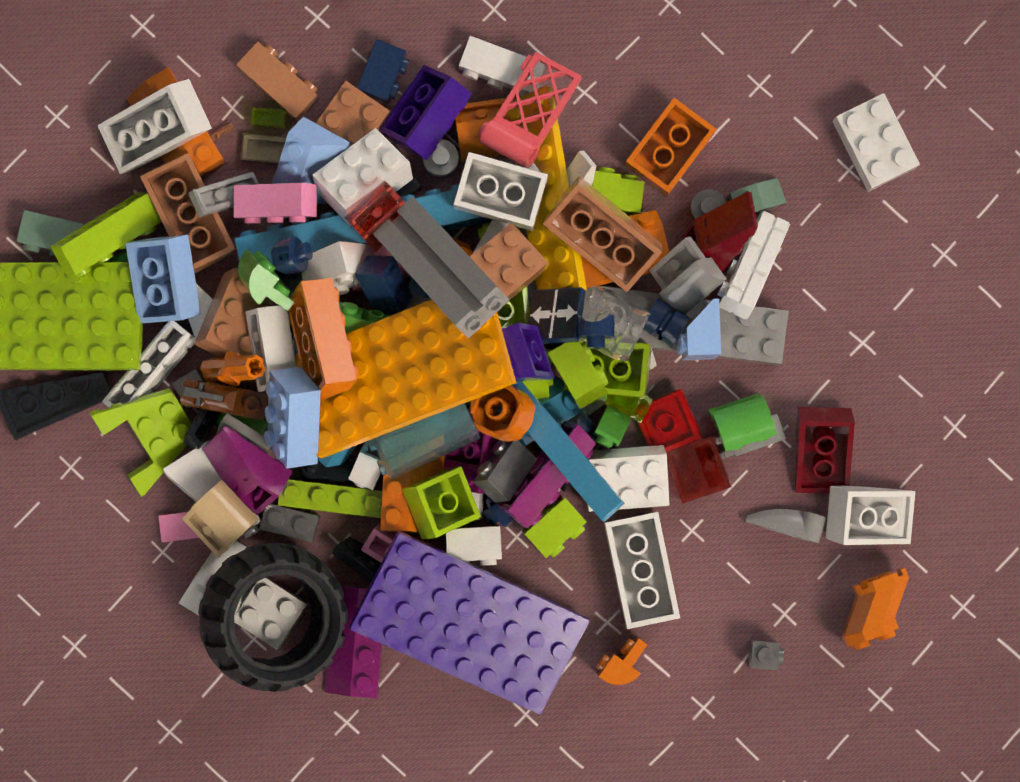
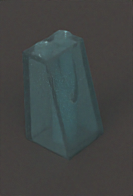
[367,403,481,479]

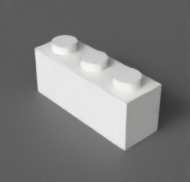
[459,36,545,97]
[246,305,296,392]

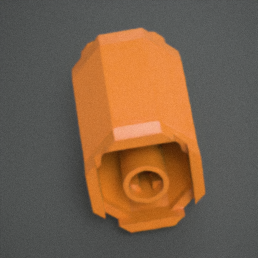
[841,567,909,650]

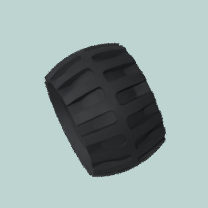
[198,543,348,692]

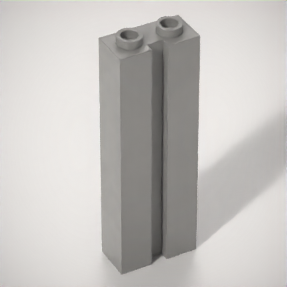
[373,196,509,339]

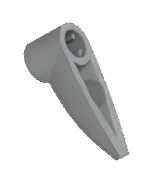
[745,509,826,544]

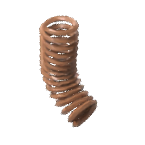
[212,123,234,140]

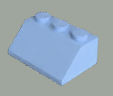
[272,117,350,204]
[676,299,721,360]

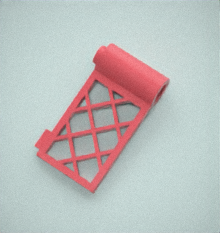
[478,52,582,168]

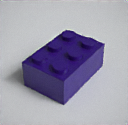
[379,65,472,160]

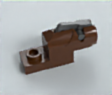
[180,378,269,421]

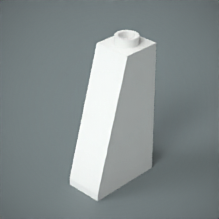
[163,440,261,539]

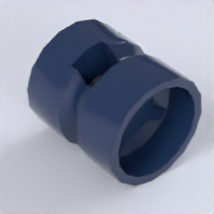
[639,298,690,348]

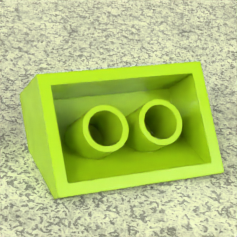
[564,338,652,398]

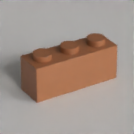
[237,42,319,122]

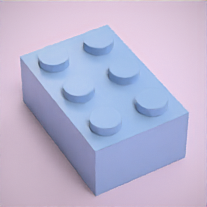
[126,235,201,323]
[264,367,321,469]

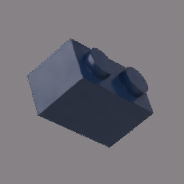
[357,39,410,104]
[355,256,413,315]

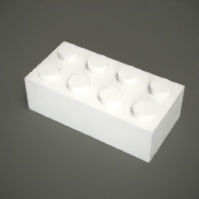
[97,79,212,174]
[604,512,680,629]

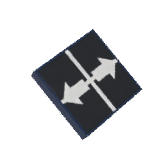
[528,287,586,344]

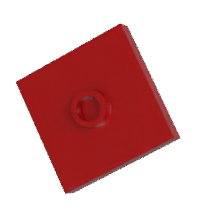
[632,388,703,453]

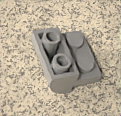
[649,237,726,312]

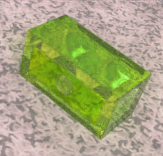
[250,107,286,129]

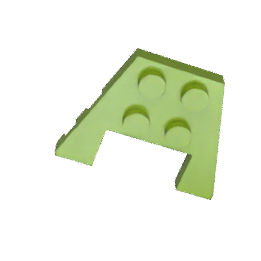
[89,388,191,497]

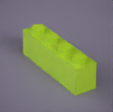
[50,193,162,277]
[278,480,382,518]

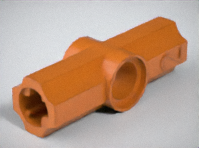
[200,351,266,386]

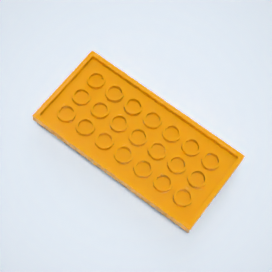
[294,299,516,458]

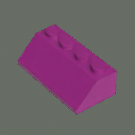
[497,421,596,528]
[325,586,383,699]

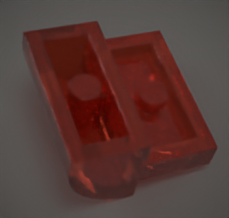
[344,180,405,252]
[666,436,732,504]

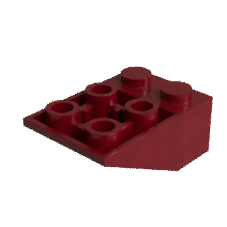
[682,191,758,274]

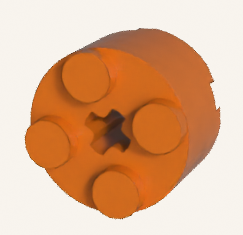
[470,385,536,441]

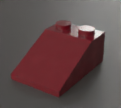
[795,407,855,493]

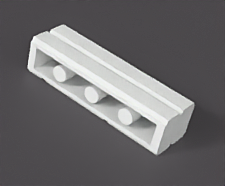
[717,211,790,319]
[102,321,196,421]

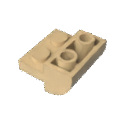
[182,480,259,558]

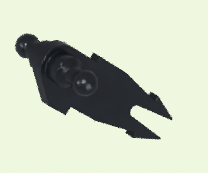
[301,459,384,483]

